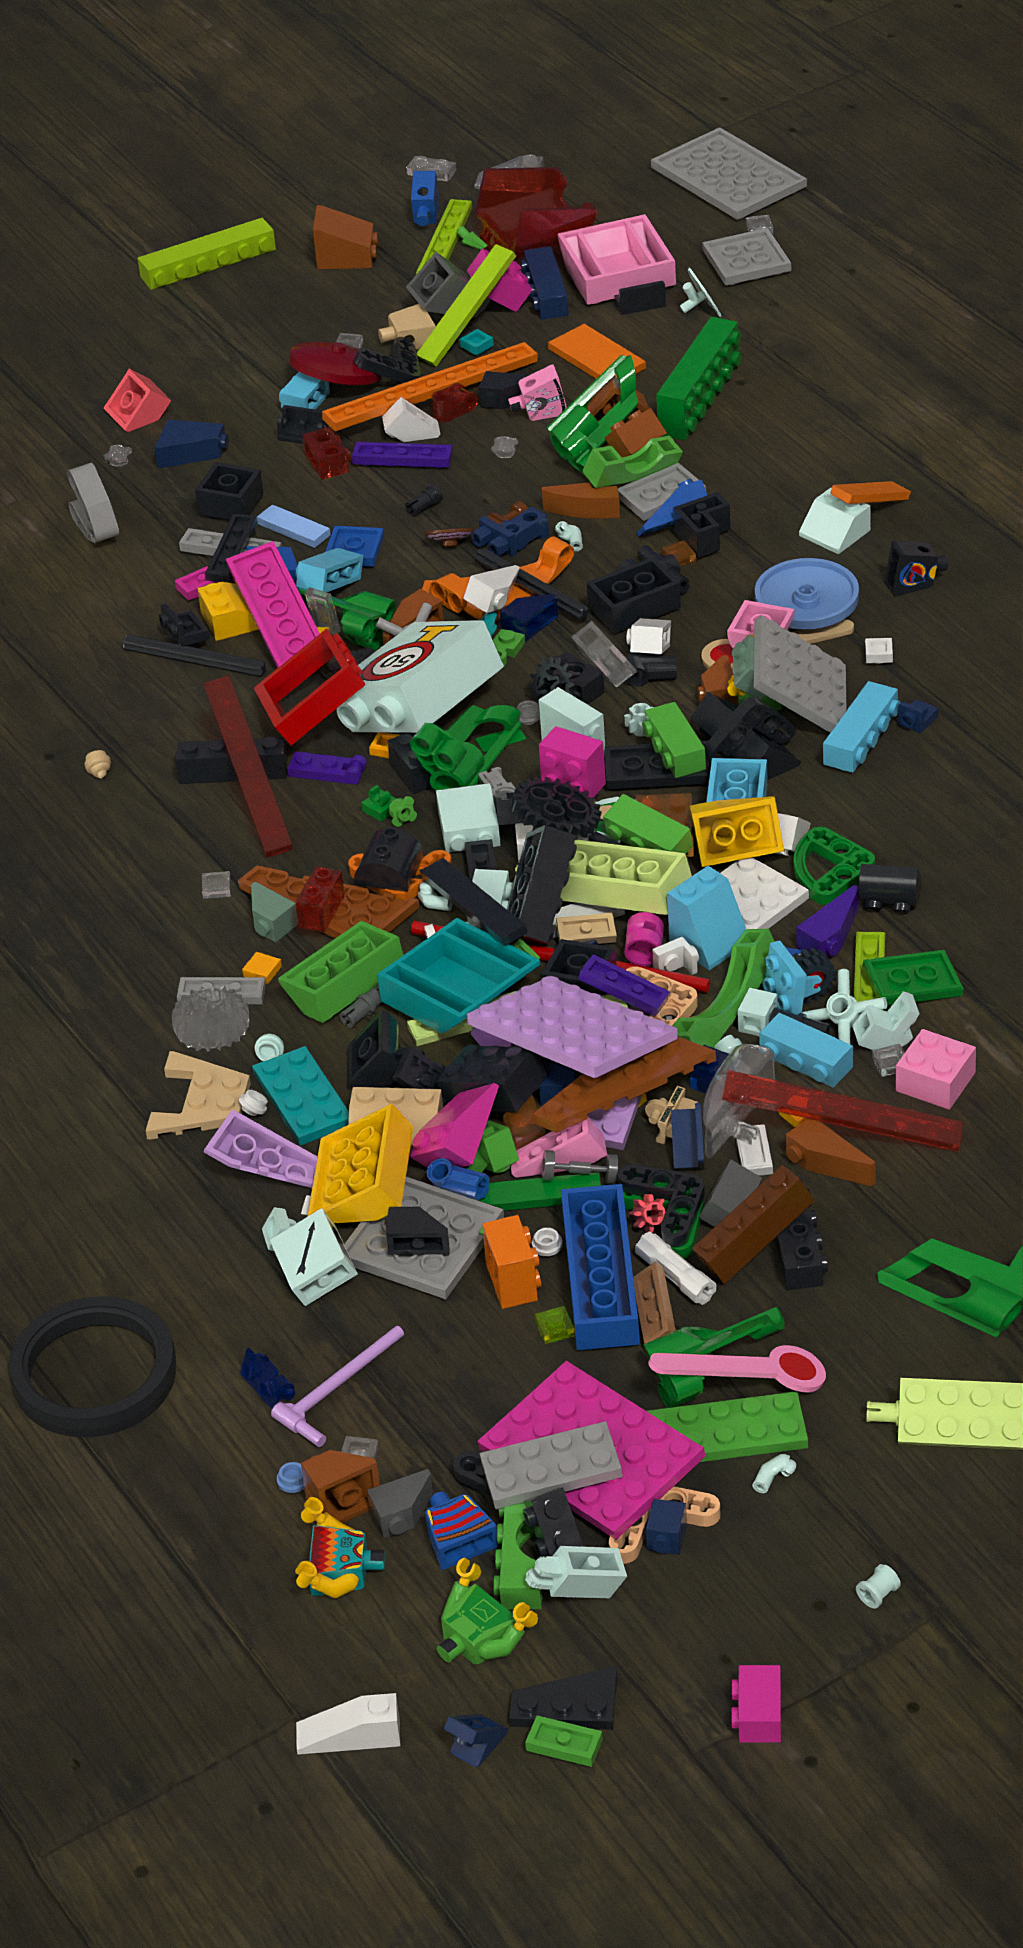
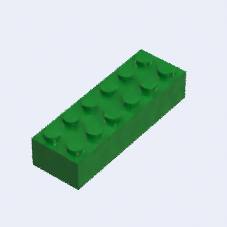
[656,317,742,441]

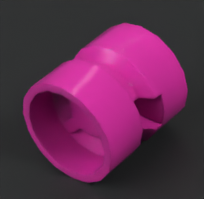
[624,912,664,966]

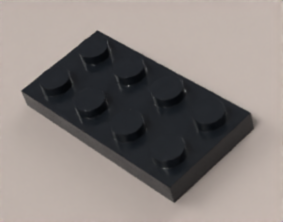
[605,741,711,789]

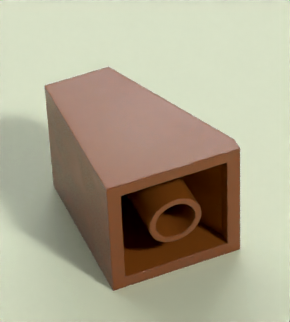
[313,205,379,269]

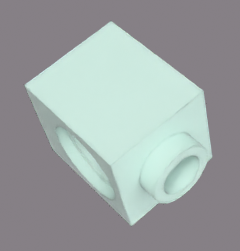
[738,988,777,1036]

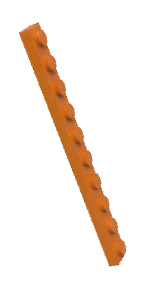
[322,342,538,431]

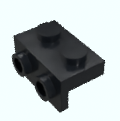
[159,604,210,647]

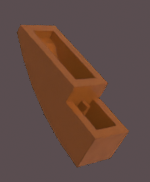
[542,482,620,519]

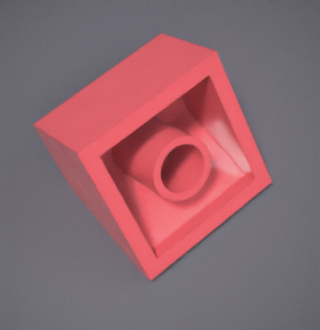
[104,369,171,432]

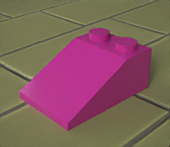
[410,1083,499,1168]

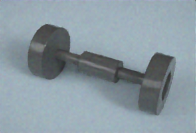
[542,1150,618,1185]

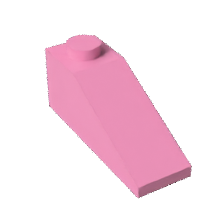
[510,1117,607,1178]

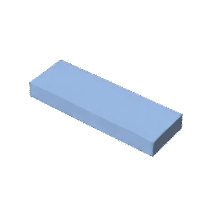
[257,505,330,548]

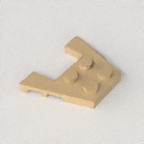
[146,1051,251,1139]

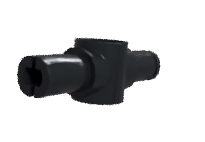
[638,545,690,593]

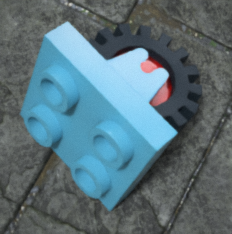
[763,941,837,1015]

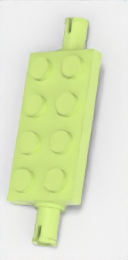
[867,1378,1023,1450]

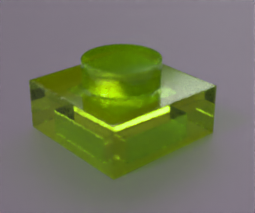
[535,1306,575,1344]

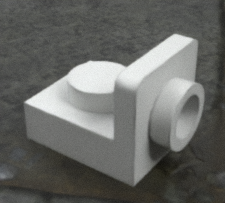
[653,937,699,975]

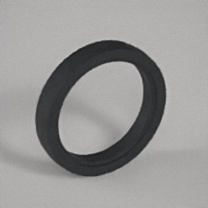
[10,1296,176,1437]

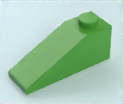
[477,1120,519,1173]

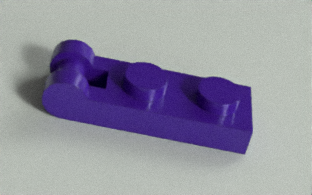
[287,752,367,784]

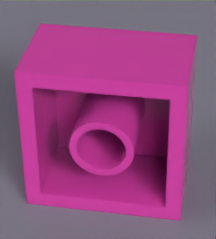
[467,248,532,312]
[539,726,606,798]

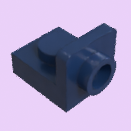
[898,699,938,733]

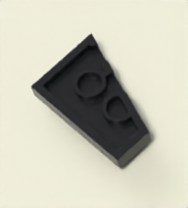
[509,1666,617,1730]

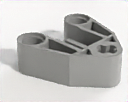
[67,463,119,543]

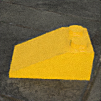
[197,582,259,641]
[690,796,784,867]

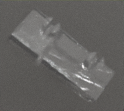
[703,1044,790,1158]

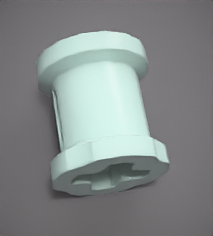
[856,1564,901,1609]

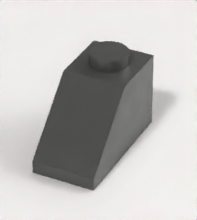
[367,1469,433,1539]

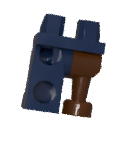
[472,501,549,557]

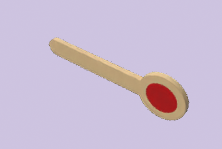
[701,619,854,671]

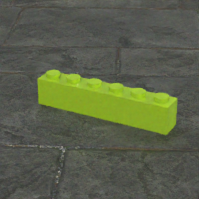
[138,218,276,290]

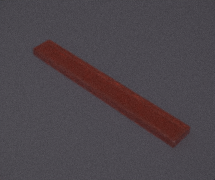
[203,675,293,857]
[722,1070,963,1151]

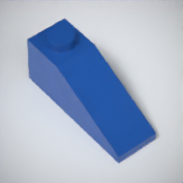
[637,479,707,537]

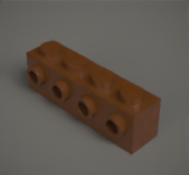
[692,1165,815,1284]

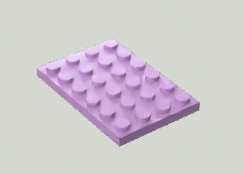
[467,976,677,1078]

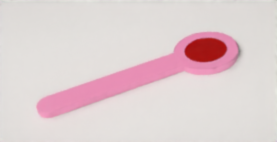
[648,1345,826,1392]

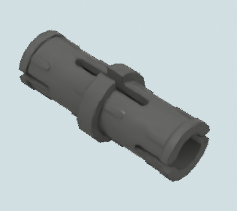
[339,983,382,1028]

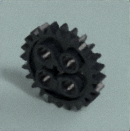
[511,777,602,840]

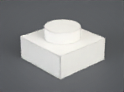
[865,638,893,664]

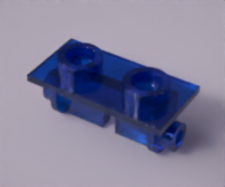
[240,1347,295,1409]

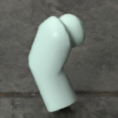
[555,521,583,551]
[753,1454,796,1493]

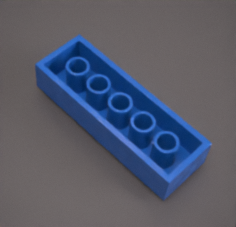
[561,1184,640,1350]

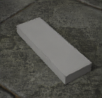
[177,977,266,1004]

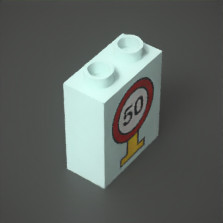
[337,620,504,733]

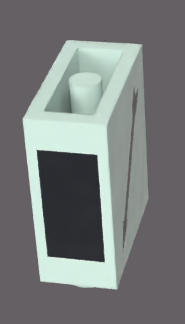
[270,1208,358,1306]

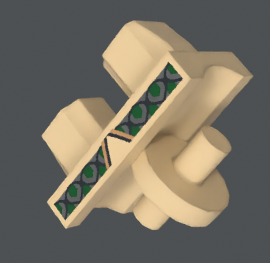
[645,1086,698,1144]

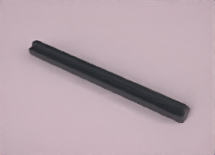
[475,548,589,620]
[123,634,266,676]

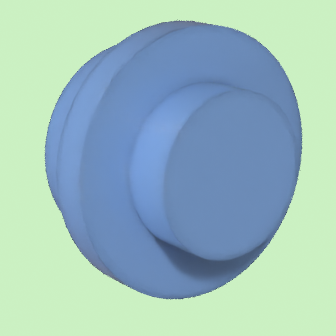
[277,1462,304,1493]

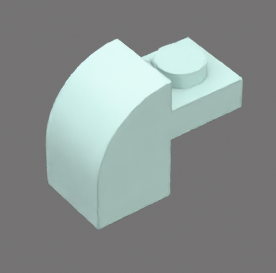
[852,991,919,1051]

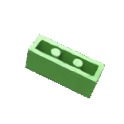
[642,702,706,778]
[603,794,693,854]

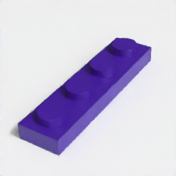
[352,442,453,468]

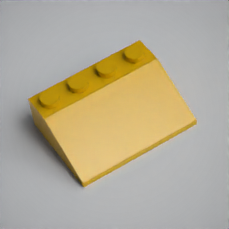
[307,1103,413,1223]

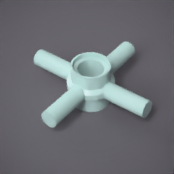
[801,969,887,1044]

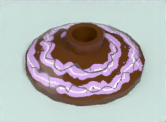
[424,528,474,547]

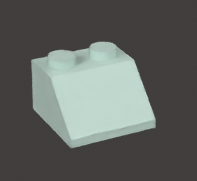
[799,488,870,554]

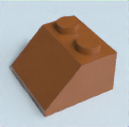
[301,1450,380,1523]

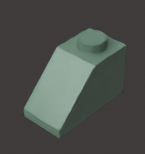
[251,882,298,942]

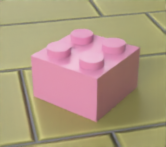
[896,1029,976,1110]

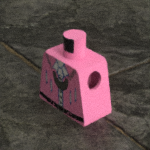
[508,365,567,421]

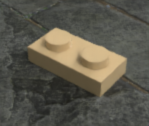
[556,913,617,944]

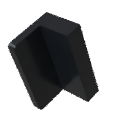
[614,281,666,315]

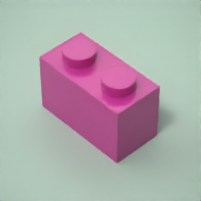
[732,1665,781,1742]

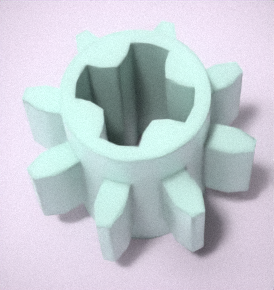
[624,703,653,737]

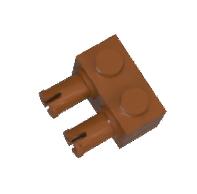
[604,408,667,457]

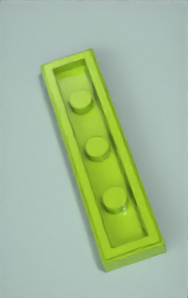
[854,932,885,1014]

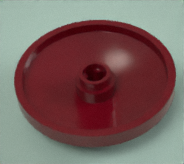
[289,341,382,385]

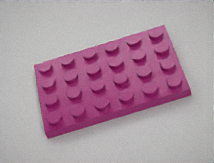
[477,1361,706,1540]

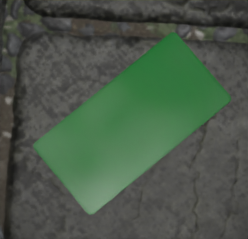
[475,729,526,752]

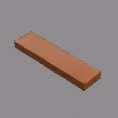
[830,481,911,504]

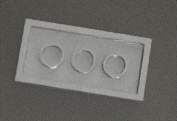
[480,1421,623,1509]

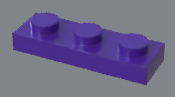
[578,954,670,1017]

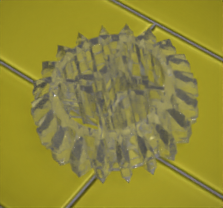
[172,985,250,1052]

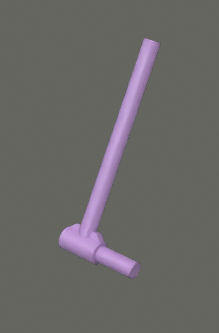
[271,1326,404,1447]

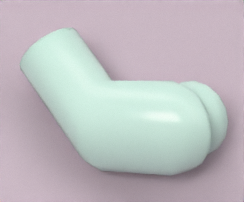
[418,882,452,911]

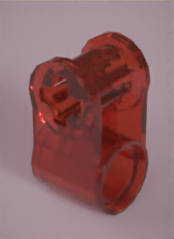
[432,383,478,422]

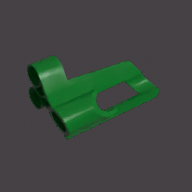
[547,355,638,476]
[297,587,396,651]

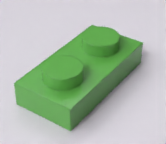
[525,1716,603,1767]

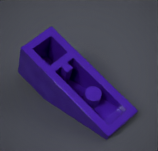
[796,885,859,959]

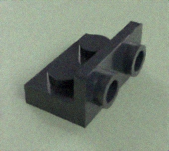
[392,1047,446,1106]
[523,1487,584,1558]

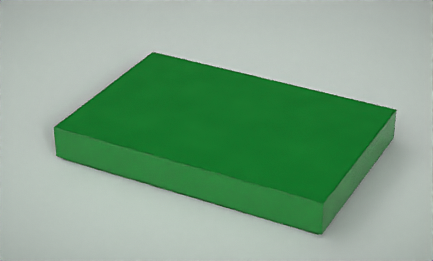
[862,950,964,1006]

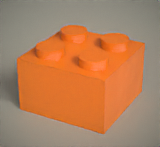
[482,1215,541,1309]

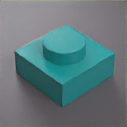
[460,329,494,355]

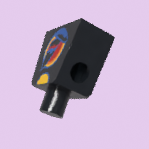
[884,541,948,596]

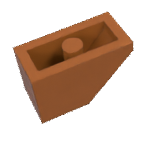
[697,655,738,705]

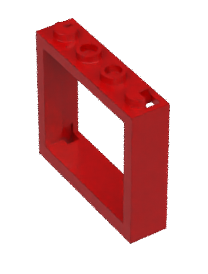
[254,628,366,745]

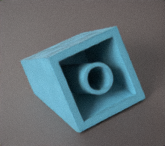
[667,866,746,970]

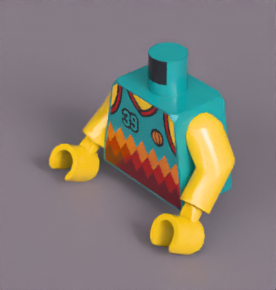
[295,1497,386,1598]

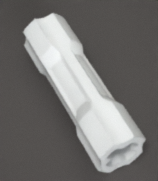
[635,1231,716,1305]

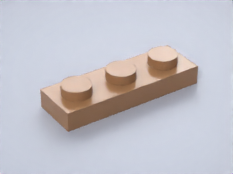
[633,1262,676,1344]

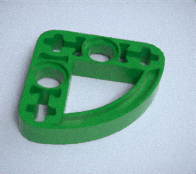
[794,827,875,905]

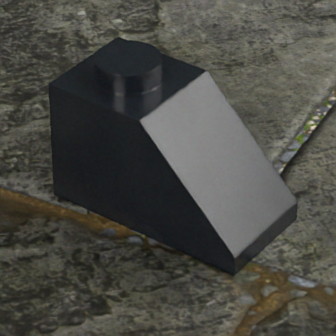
[479,371,529,409]
[386,1206,450,1255]

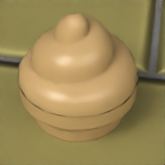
[84,750,111,779]

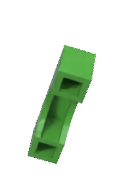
[582,436,683,488]
[494,1502,543,1609]

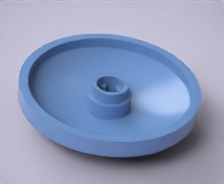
[755,558,859,629]

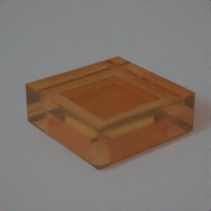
[662,540,696,566]

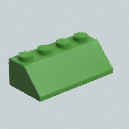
[278,921,403,1023]

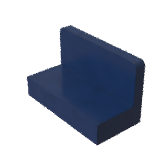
[671,1103,704,1171]

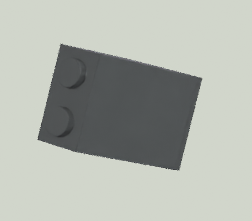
[406,252,491,318]

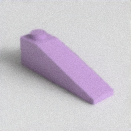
[204,1109,318,1188]

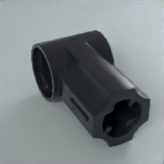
[625,652,677,687]

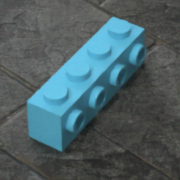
[823,681,900,773]

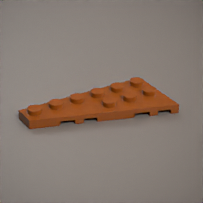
[238,865,419,938]
[532,1036,716,1133]

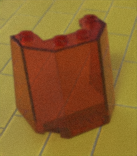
[476,167,596,259]

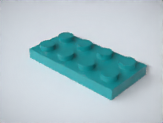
[252,1046,349,1146]

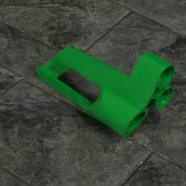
[410,705,521,791]
[877,1239,1023,1338]
[643,1306,785,1408]

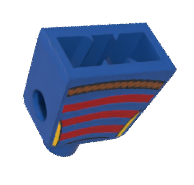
[425,1491,498,1570]

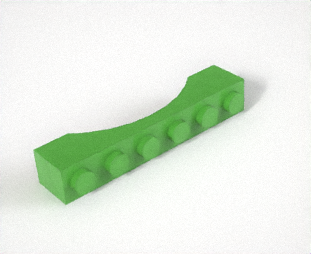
[673,928,775,1064]

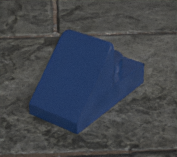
[444,1714,508,1767]

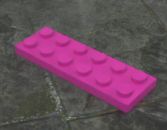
[226,541,331,668]

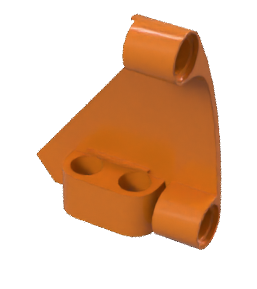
[422,536,574,621]

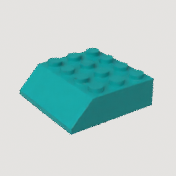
[377,918,540,1034]

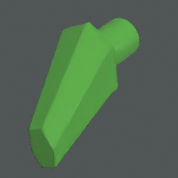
[456,226,488,251]

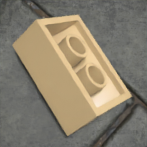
[349,1087,443,1156]

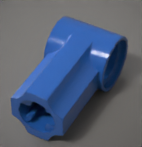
[427,1158,490,1201]

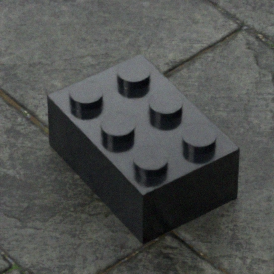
[587,557,681,633]
[436,1045,548,1112]

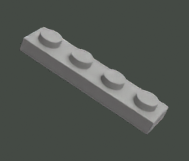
[179,528,282,556]

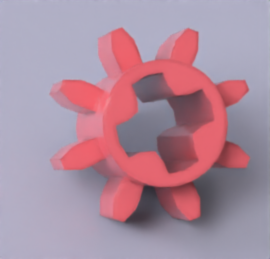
[628,1194,666,1233]

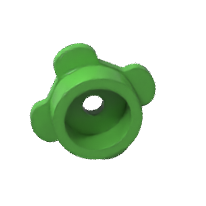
[389,796,417,827]

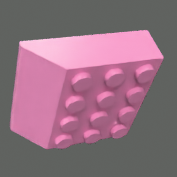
[558,214,676,305]

